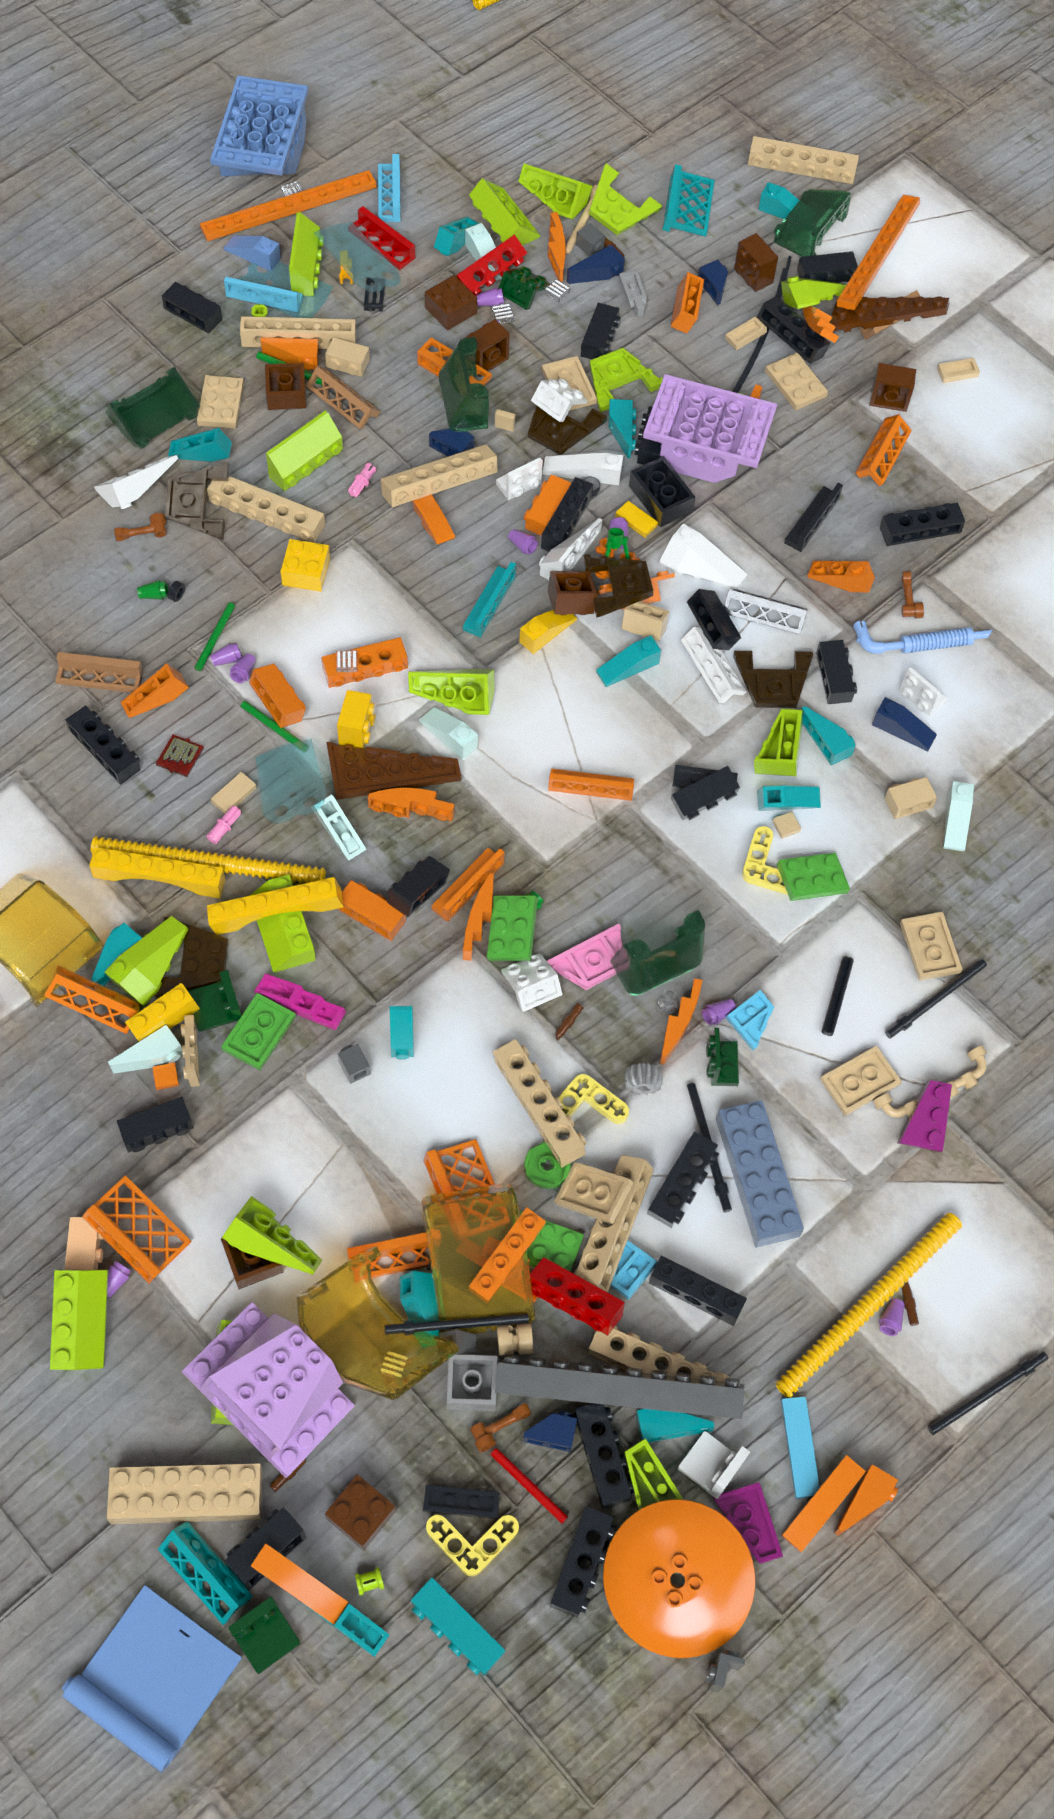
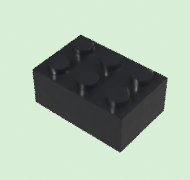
[629,456,696,527]
[225,1507,307,1591]

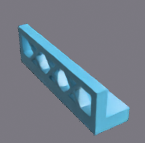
[378,154,400,222]
[224,277,303,312]

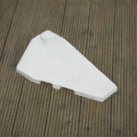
[542,450,624,486]
[94,455,178,509]
[539,518,602,580]
[659,523,747,589]

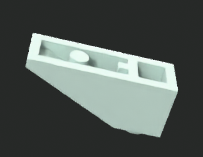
[465,223,502,281]
[419,707,478,760]
[943,781,974,851]
[311,795,366,861]
[108,1025,183,1074]

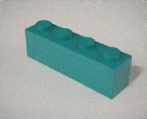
[411,1577,506,1677]

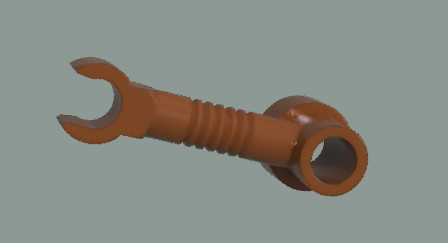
[114,513,167,541]
[902,571,924,619]
[470,1403,531,1453]

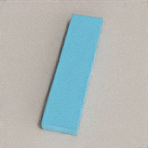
[781,1397,820,1499]

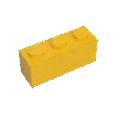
[125,983,200,1042]

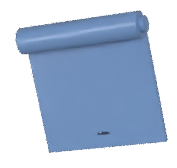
[62,1585,242,1773]

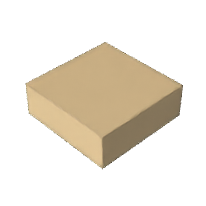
[495,409,516,432]
[772,811,801,839]

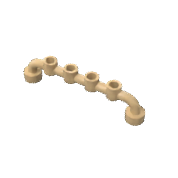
[873,1045,987,1118]

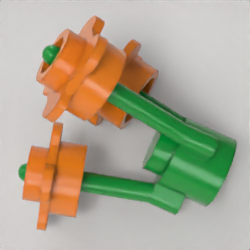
[594,528,640,579]

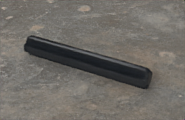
[821,956,854,1036]

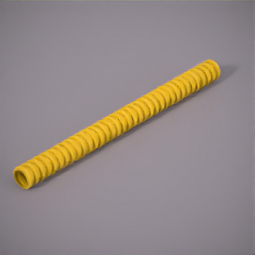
[91,836,326,884]
[775,1212,962,1398]

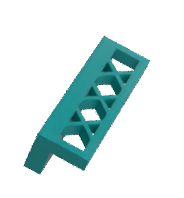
[463,562,516,638]
[157,1521,253,1625]

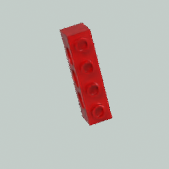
[456,234,527,296]
[527,1257,625,1336]

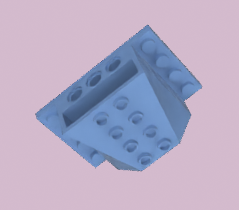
[210,75,309,176]

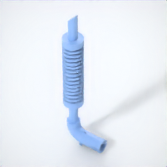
[853,621,993,654]

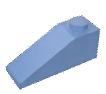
[224,235,281,271]

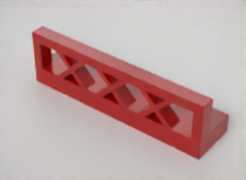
[348,206,415,270]

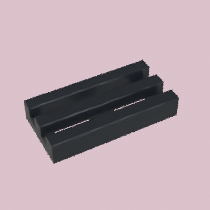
[364,278,385,312]

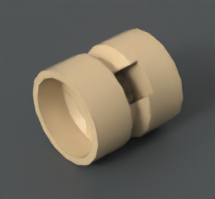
[497,1323,533,1357]

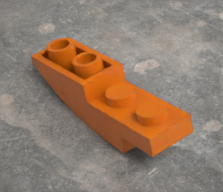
[368,788,455,821]

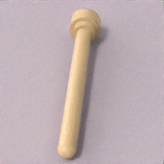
[565,185,598,254]

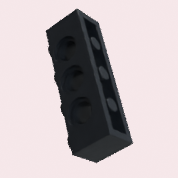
[756,296,831,364]
[541,477,593,552]
[880,502,965,546]
[65,705,140,785]
[648,1131,720,1228]
[649,1255,747,1326]
[574,1403,634,1510]
[550,1506,616,1618]

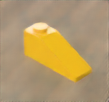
[519,610,577,654]

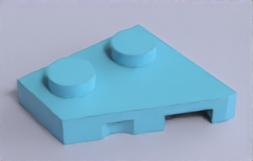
[726,990,774,1051]
[610,1240,657,1300]

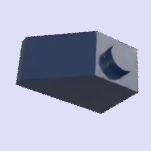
[698,259,728,305]
[429,428,474,457]
[523,1411,577,1452]

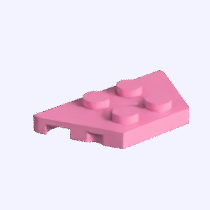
[547,924,624,990]

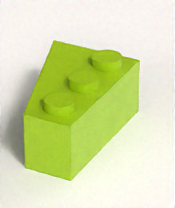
[754,709,803,777]
[625,1438,683,1510]

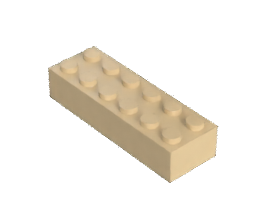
[107,1464,263,1524]

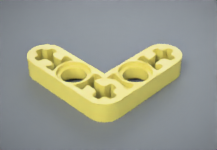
[742,826,788,895]
[547,1074,629,1124]
[426,1515,519,1577]

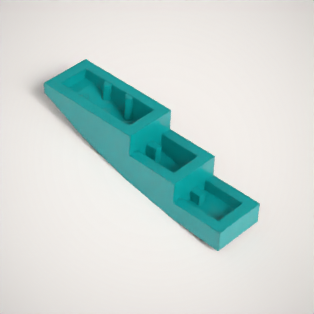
[291,1595,389,1657]

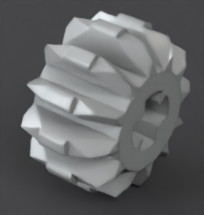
[625,1062,663,1095]

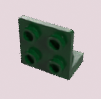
[498,266,551,310]
[188,970,241,1032]
[706,1028,739,1086]
[228,1597,300,1674]

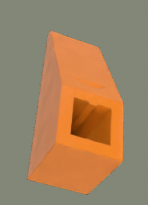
[807,561,875,593]

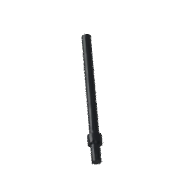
[885,959,987,1039]
[687,1083,732,1213]
[384,1313,529,1336]
[928,1351,1049,1435]

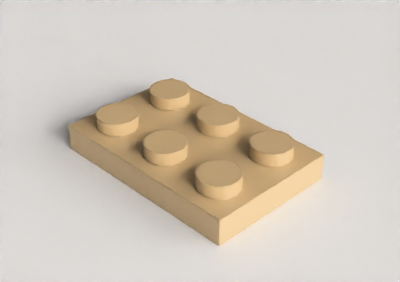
[765,353,828,411]
[542,356,597,411]
[197,375,244,429]
[900,912,963,981]
[820,1046,902,1116]
[554,1162,633,1224]

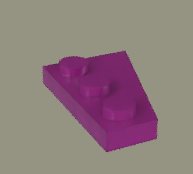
[897,1080,952,1152]
[713,1482,783,1565]

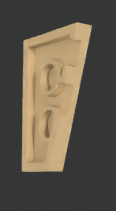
[181,1015,200,1087]

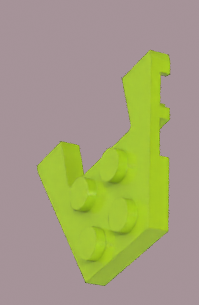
[588,163,662,235]
[589,348,663,412]

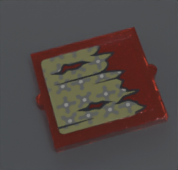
[156,734,204,777]

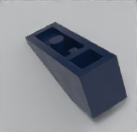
[567,245,625,284]
[872,697,937,752]

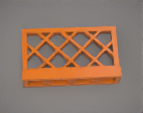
[423,1139,510,1243]
[82,1175,192,1284]

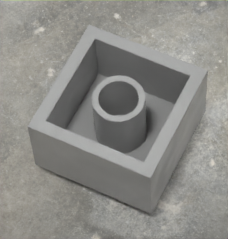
[447,1354,497,1411]

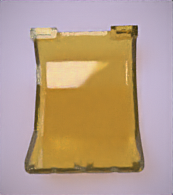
[0,873,104,1007]
[421,1183,535,1334]
[296,1246,459,1400]

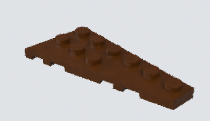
[829,296,950,333]
[326,742,461,800]

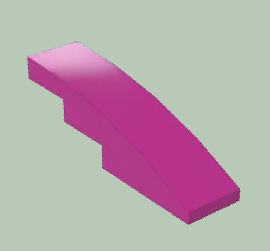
[254,973,346,1030]

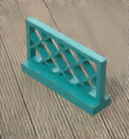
[662,164,715,237]

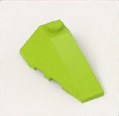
[518,163,593,219]
[781,276,847,309]
[408,669,495,715]
[105,916,188,1006]
[222,1196,322,1275]

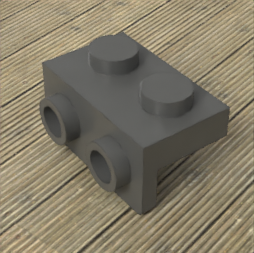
[705,1650,745,1692]

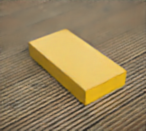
[615,501,658,538]

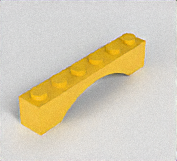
[89,847,225,899]
[207,877,343,935]

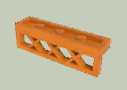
[417,337,492,400]
[855,414,912,486]
[548,769,634,801]
[431,848,505,922]
[44,965,140,1034]
[347,1230,442,1282]

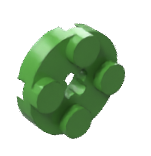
[524,1142,571,1189]

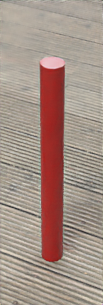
[490,1447,568,1524]

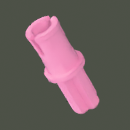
[348,463,376,497]
[206,805,241,845]

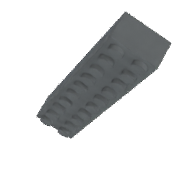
[495,1355,745,1419]

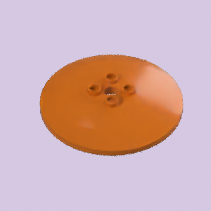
[603,1499,756,1658]

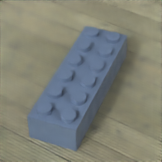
[716,1100,804,1248]

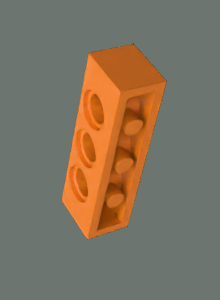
[321,637,408,688]
[468,1207,546,1304]

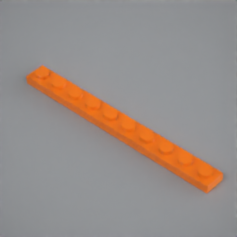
[200,170,376,242]
[837,194,920,310]

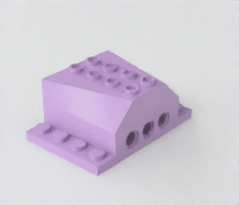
[643,374,777,483]
[182,1302,355,1478]

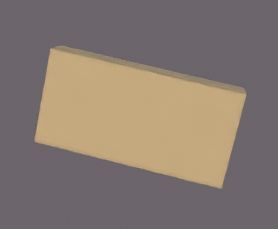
[725,317,767,351]
[937,358,980,383]
[211,772,257,814]

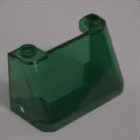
[774,188,852,257]
[439,337,489,432]
[106,367,201,449]
[610,910,705,996]

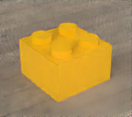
[281,539,330,592]
[337,690,376,749]

